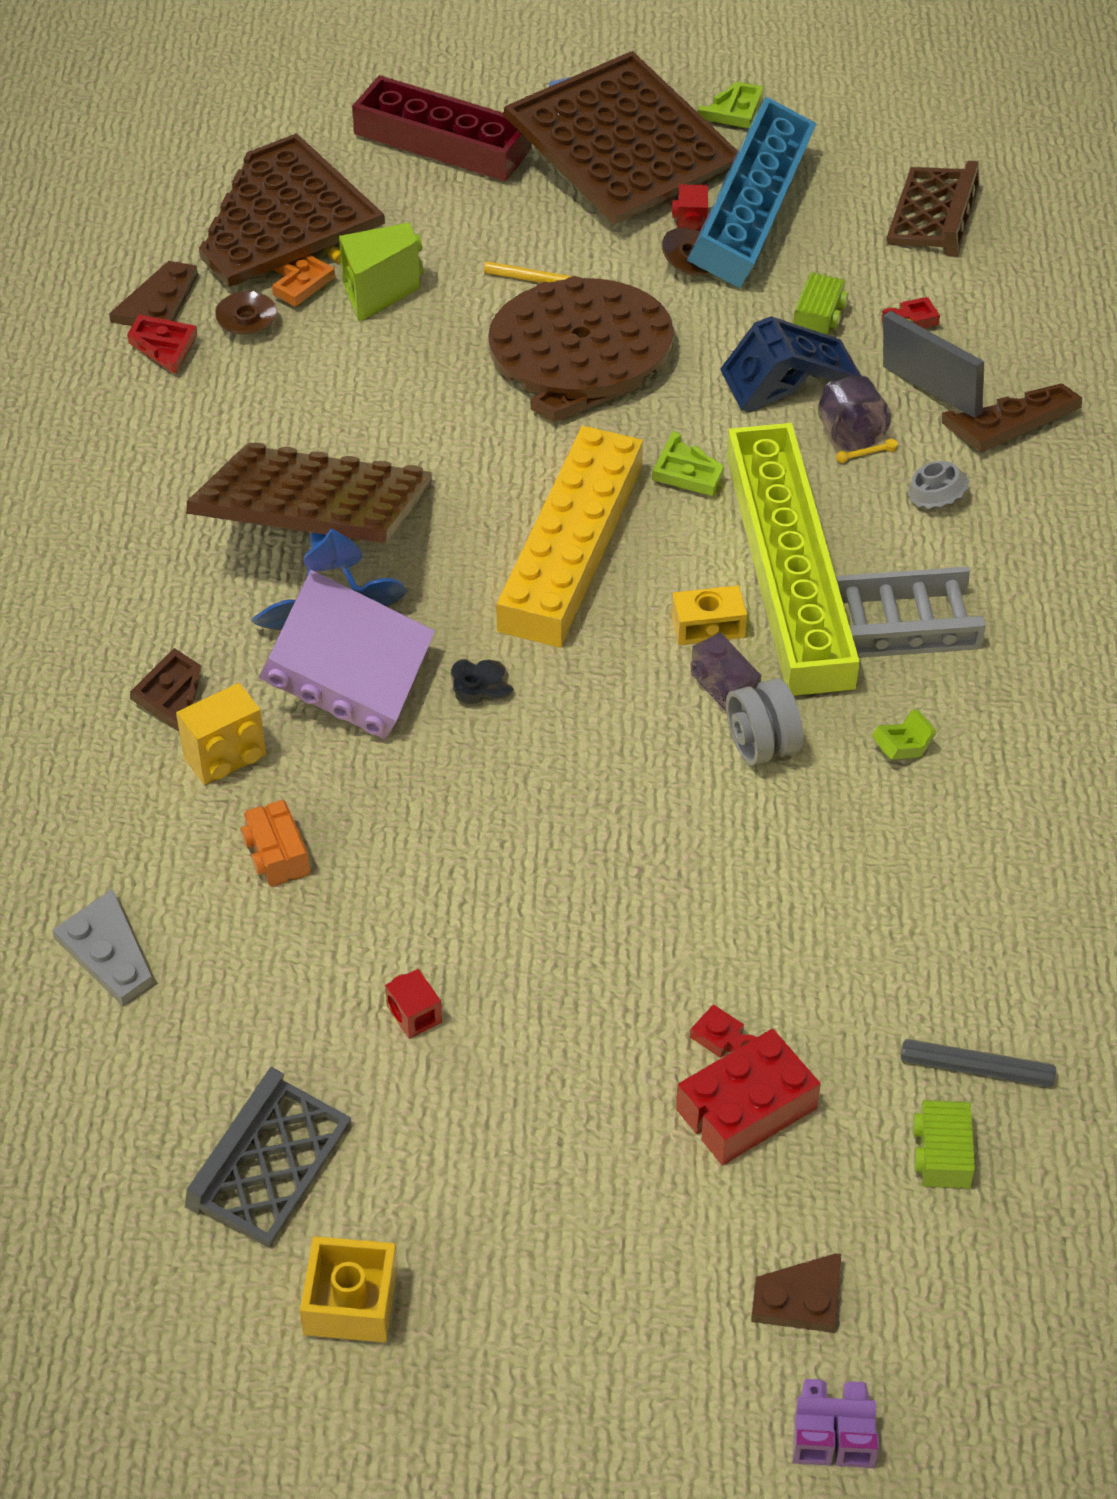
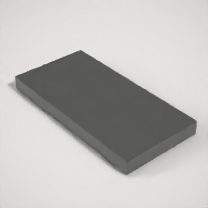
[883,311,984,418]

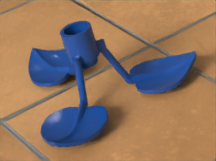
[251,529,408,630]

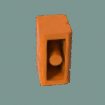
[240,799,310,887]

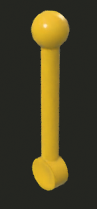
[836,439,898,463]

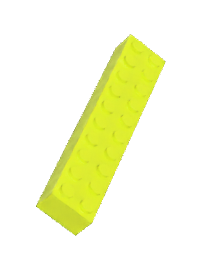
[726,423,860,696]

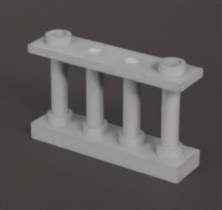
[836,567,986,658]

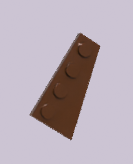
[942,383,1082,453]

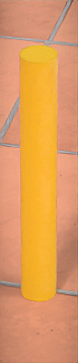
[484,261,571,283]

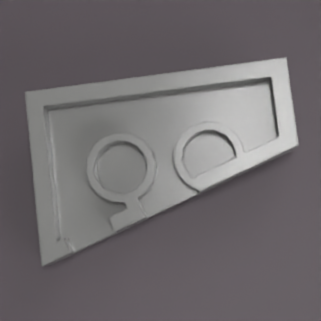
[52,889,153,1006]

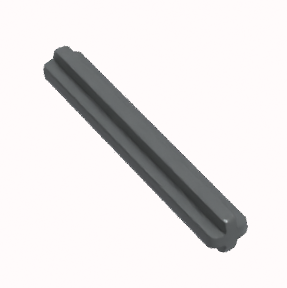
[901,1039,1056,1087]

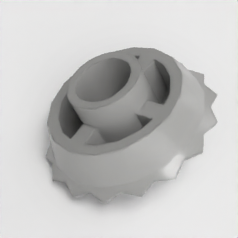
[907,461,970,509]

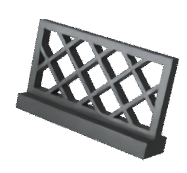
[185,1067,351,1248]

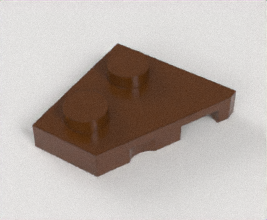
[130,648,202,731]

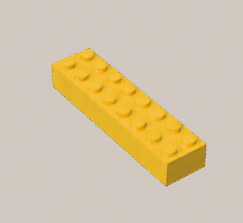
[496,425,643,648]

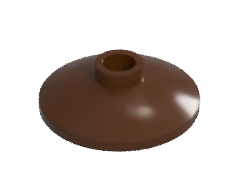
[661,228,710,276]
[215,291,277,334]

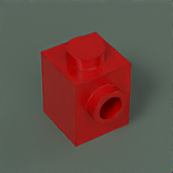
[672,184,708,231]

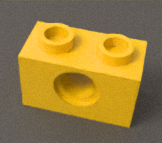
[671,585,747,645]

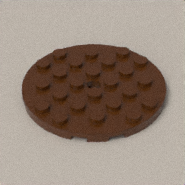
[488,276,674,399]

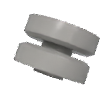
[726,678,804,766]

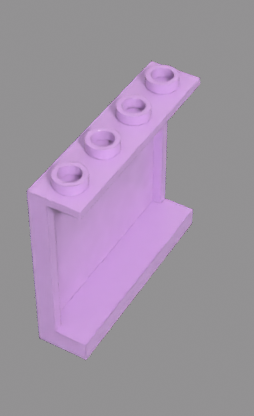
[258,570,435,740]

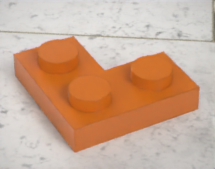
[272,255,335,307]

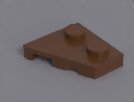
[751,1253,841,1333]

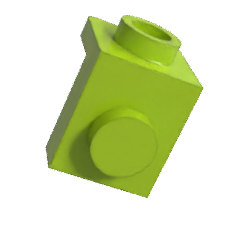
[872,709,936,760]

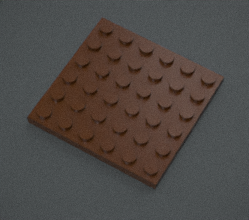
[503,51,738,225]
[186,442,432,543]

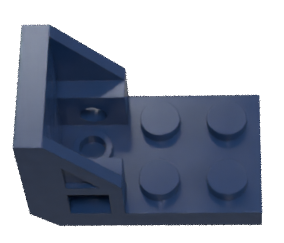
[720,316,864,412]

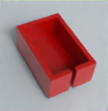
[676,1028,821,1166]

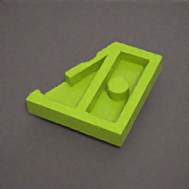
[698,81,764,128]
[652,431,724,496]

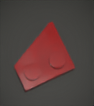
[127,315,197,373]

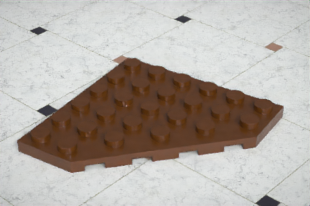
[199,133,385,287]

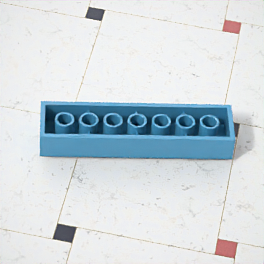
[687,96,817,288]

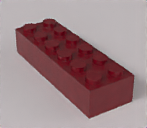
[352,75,532,181]

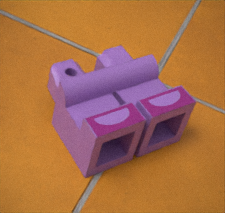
[792,1379,879,1468]

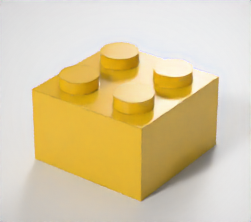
[176,683,266,786]
[300,1236,398,1343]

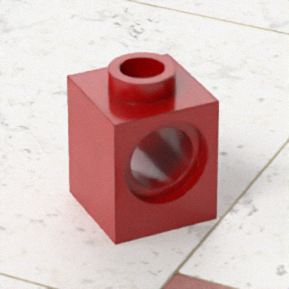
[385,968,442,1039]

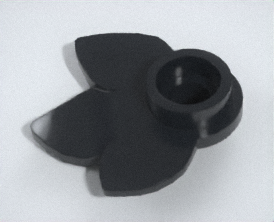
[450,659,514,704]

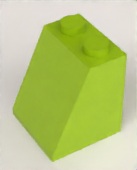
[339,222,424,321]

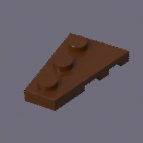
[109,261,198,326]

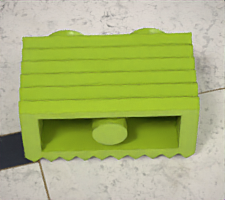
[793,272,849,335]
[912,1100,975,1189]

